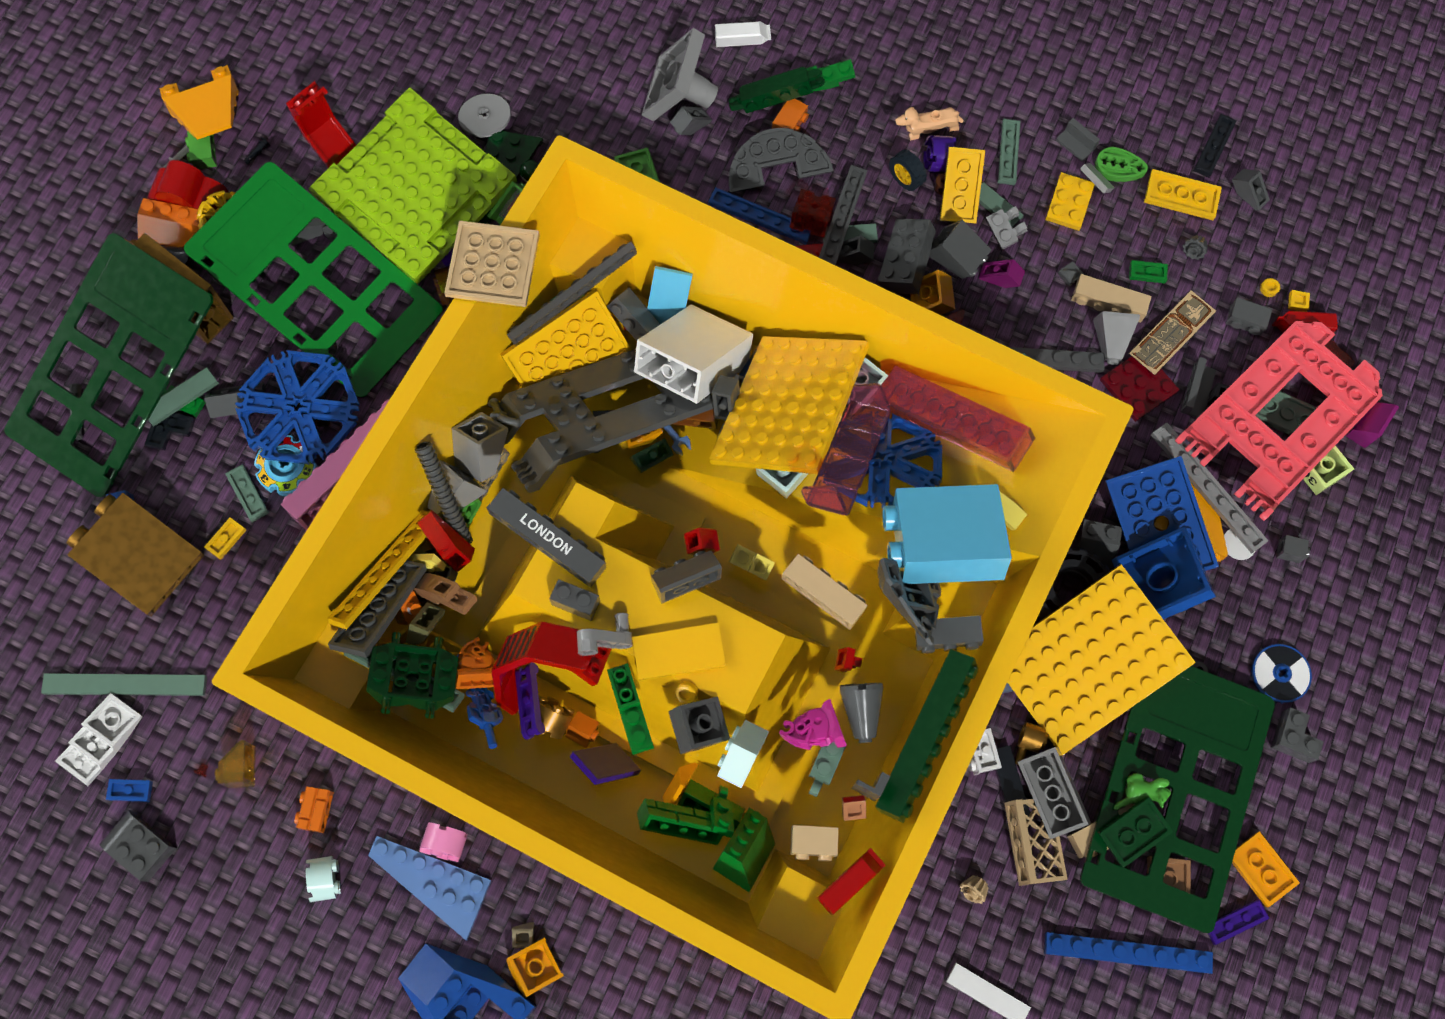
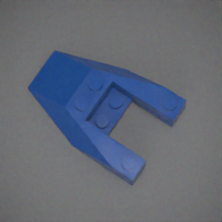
[398,943,536,1019]

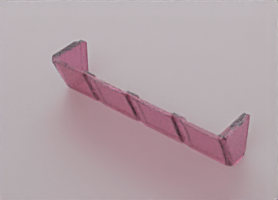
[801,383,891,515]

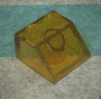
[215,740,256,788]

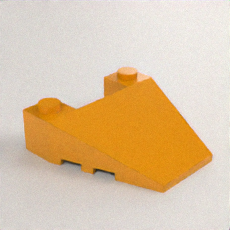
[159,65,239,140]

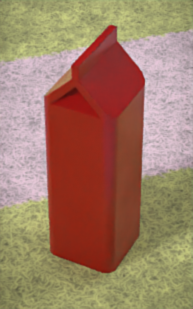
[1272,311,1338,333]
[816,848,886,915]

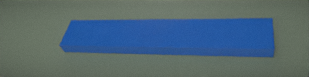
[708,187,814,245]

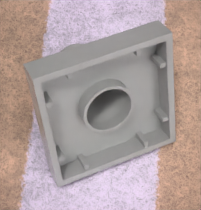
[642,28,718,121]

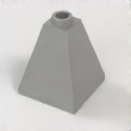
[1093,311,1140,365]
[427,460,487,519]

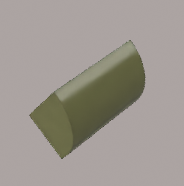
[406,602,446,644]

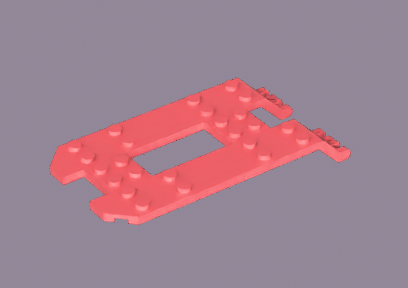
[1175,321,1383,521]

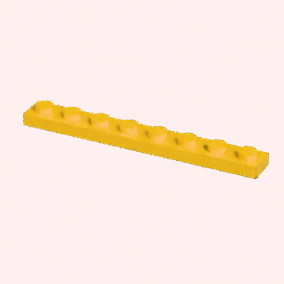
[327,510,440,630]

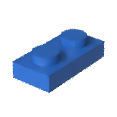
[106,779,153,802]

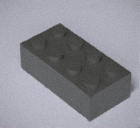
[878,219,936,294]

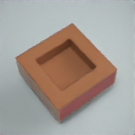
[842,795,866,821]

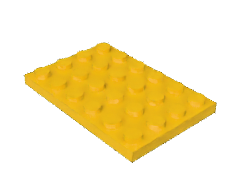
[500,289,631,388]

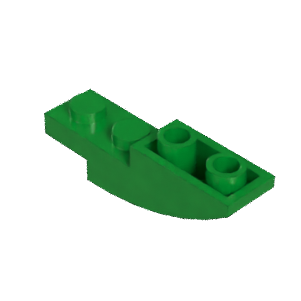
[807,59,856,92]
[607,663,654,755]

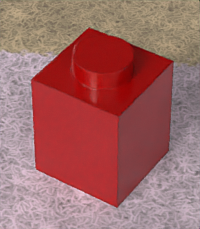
[684,527,720,555]

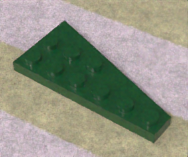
[478,131,543,224]

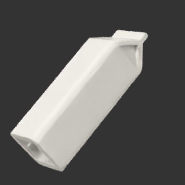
[715,21,771,47]

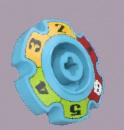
[254,435,318,496]

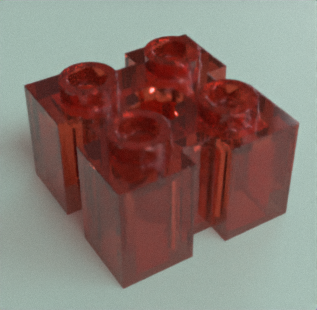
[789,189,836,237]

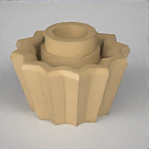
[959,875,988,904]

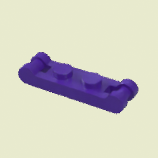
[515,662,545,740]

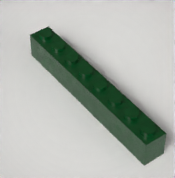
[875,649,978,823]

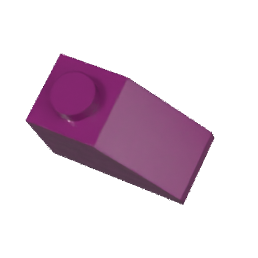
[979,259,1025,288]

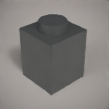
[1276,535,1310,563]

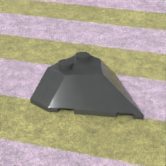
[877,558,941,646]

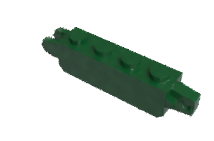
[729,67,825,114]

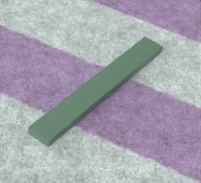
[41,673,207,696]

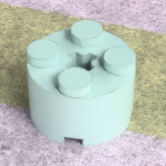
[306,856,341,902]

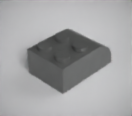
[99,810,177,882]

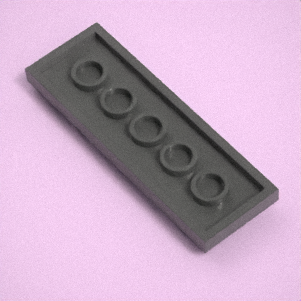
[328,560,427,658]

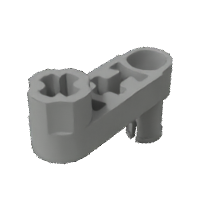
[577,613,632,656]

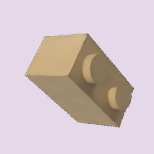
[790,825,838,861]

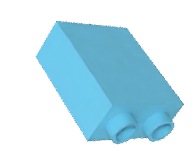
[882,484,1012,584]

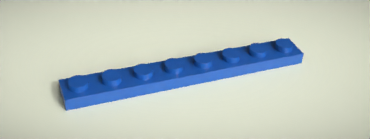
[1044,932,1213,974]

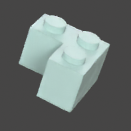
[717,720,769,788]

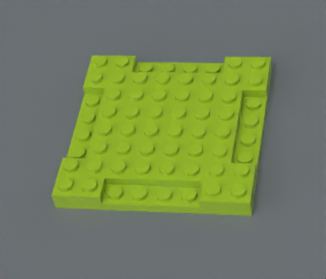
[308,87,517,285]

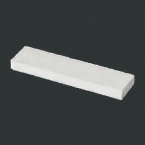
[946,963,1031,1019]

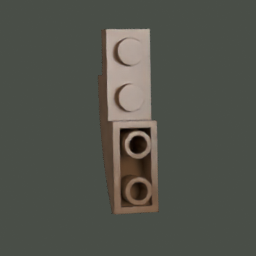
[413,573,477,615]

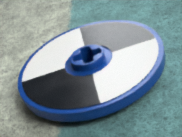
[1252,644,1312,703]

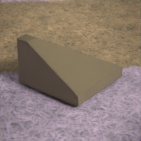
[512,922,535,948]

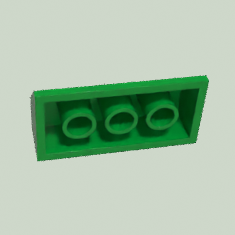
[713,807,775,892]

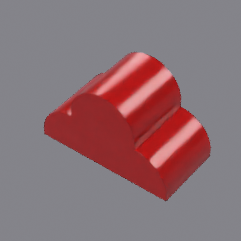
[147,160,228,210]

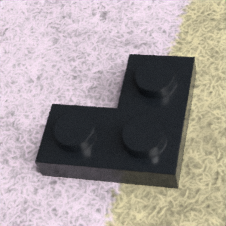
[145,413,195,451]

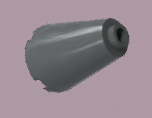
[839,683,884,743]

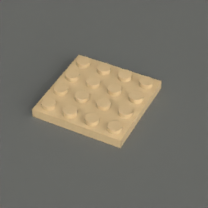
[444,221,540,307]

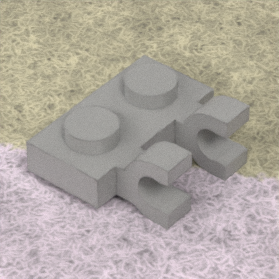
[986,206,1028,250]

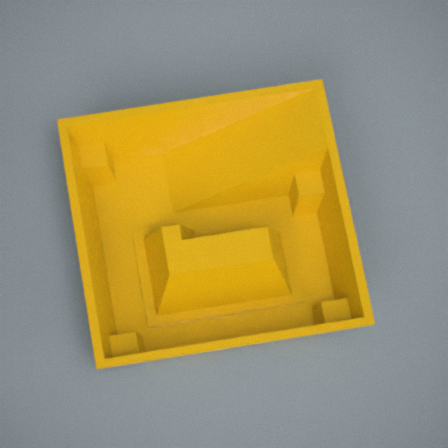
[212,135,1134,1019]

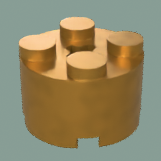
[539,696,574,739]

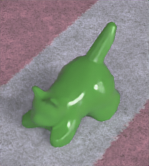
[1114,773,1171,810]

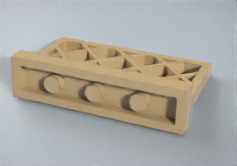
[1004,799,1068,886]

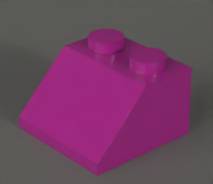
[1346,402,1399,448]

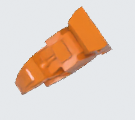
[455,637,495,689]

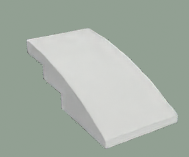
[55,693,142,786]

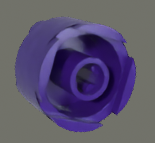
[923,135,956,172]

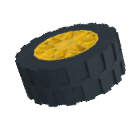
[889,149,927,191]

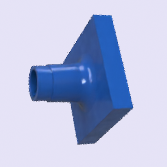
[1111,526,1216,619]

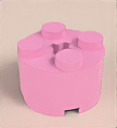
[419,822,468,862]

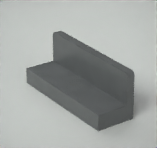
[1181,357,1216,418]
[204,382,266,418]

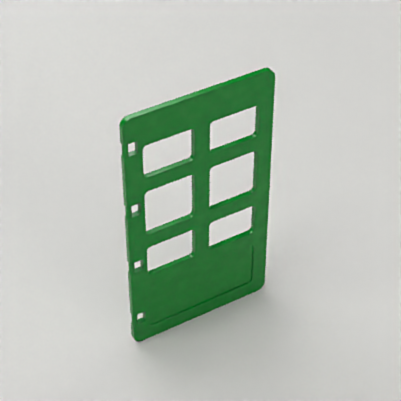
[184,162,442,398]

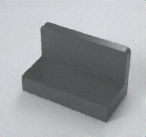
[1056,118,1100,161]
[851,772,890,801]

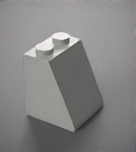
[452,412,508,482]

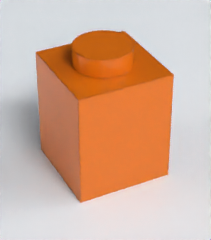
[565,711,600,748]

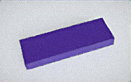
[1208,899,1270,945]

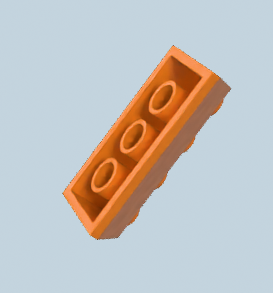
[137,198,209,248]

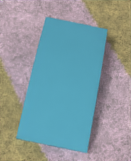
[647,266,693,324]

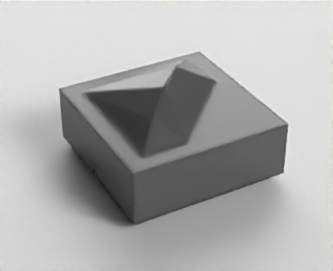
[1058,261,1084,286]

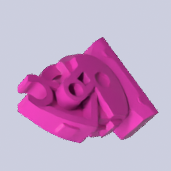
[779,699,847,750]

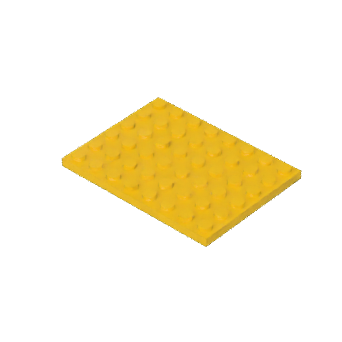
[709,336,869,474]
[1007,564,1196,755]

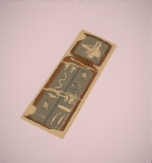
[1129,291,1216,375]

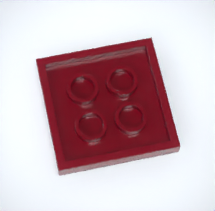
[1100,356,1179,422]

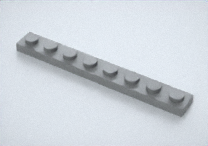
[1151,423,1268,554]

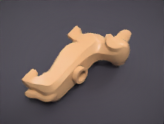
[895,107,964,141]

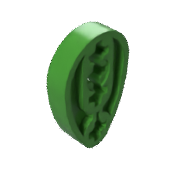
[1095,147,1148,182]

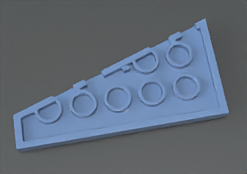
[368,836,492,941]

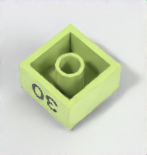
[1303,445,1354,495]

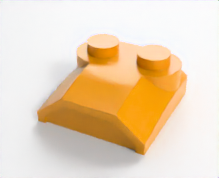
[506,938,564,998]

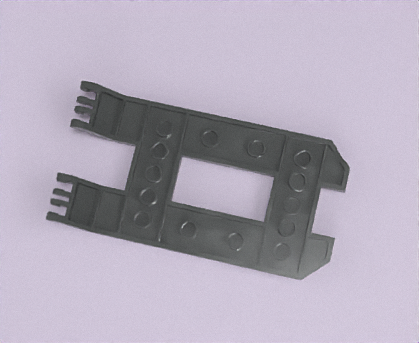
[488,349,714,493]

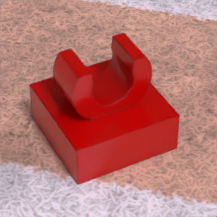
[835,647,862,673]

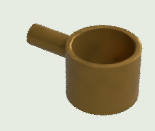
[1015,722,1048,765]

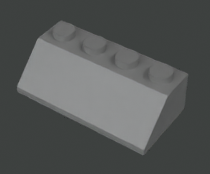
[1018,747,1091,839]

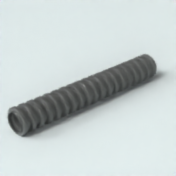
[415,442,473,544]

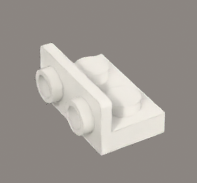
[969,728,1002,775]

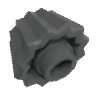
[1182,235,1208,260]

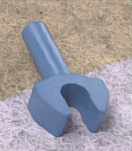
[663,425,691,455]

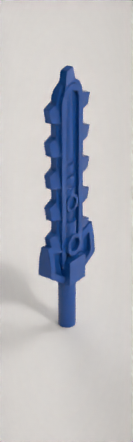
[457,643,503,749]

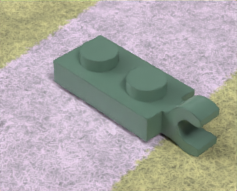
[809,742,847,797]

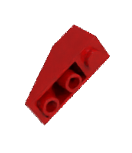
[417,510,475,572]

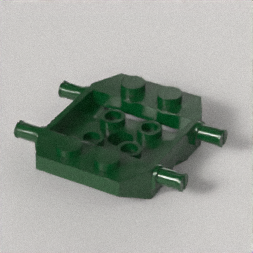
[366,632,458,719]

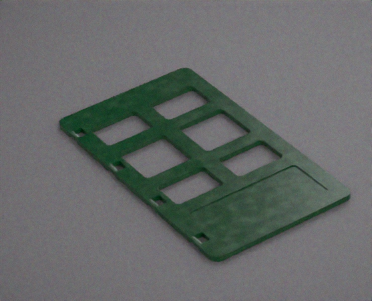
[4,233,213,497]
[1080,666,1275,933]

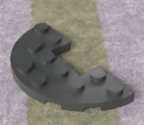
[728,128,834,193]

